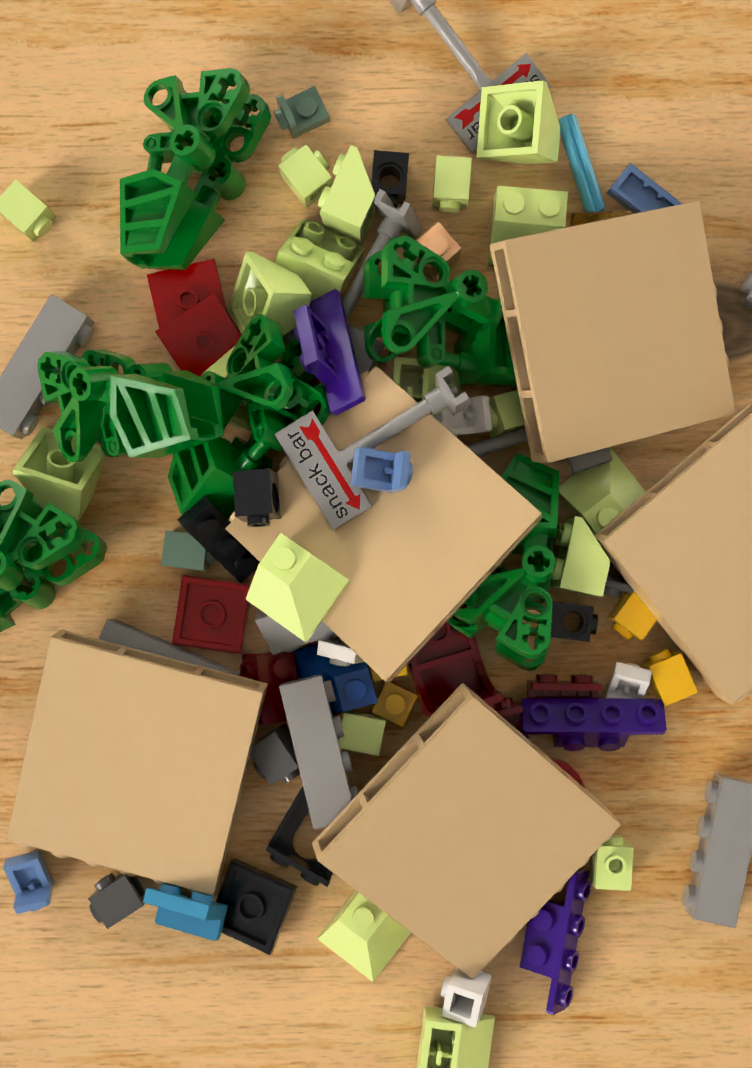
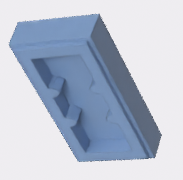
[607,163,682,214]

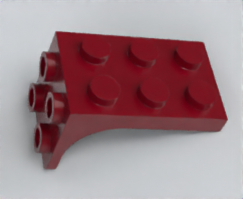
[408,604,503,718]

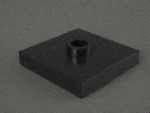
[216,858,298,955]

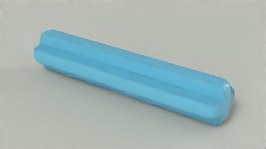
[559,114,605,216]

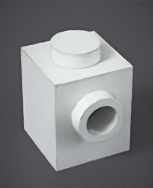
[441,967,492,1028]

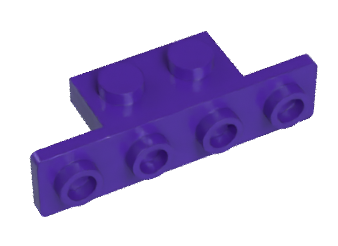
[294,289,366,415]
[521,698,667,751]
[520,869,591,1015]

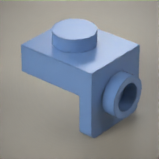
[351,447,413,493]
[3,850,54,914]

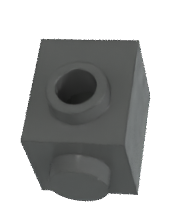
[250,723,300,786]
[88,873,146,929]

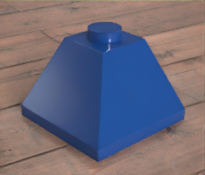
[295,637,378,714]

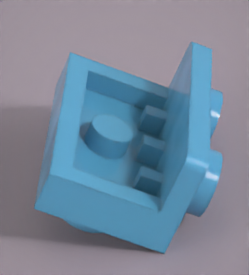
[143,883,228,941]

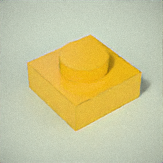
[371,682,418,727]

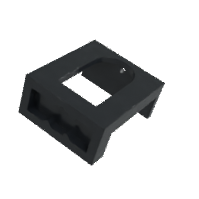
[266,786,333,887]

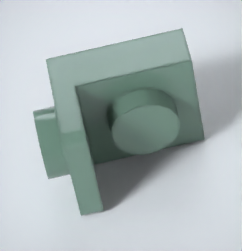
[274,86,330,139]

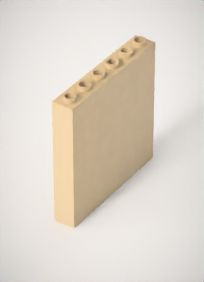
[490,200,736,463]
[225,366,542,682]
[594,402,752,705]
[6,629,268,895]
[312,683,621,979]

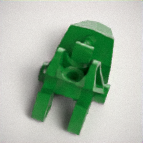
[120,68,272,270]
[363,235,517,387]
[168,314,331,518]
[37,349,224,462]
[447,453,559,671]
[0,480,107,632]

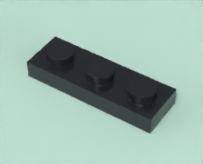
[177,496,260,583]

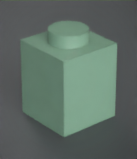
[161,530,215,571]

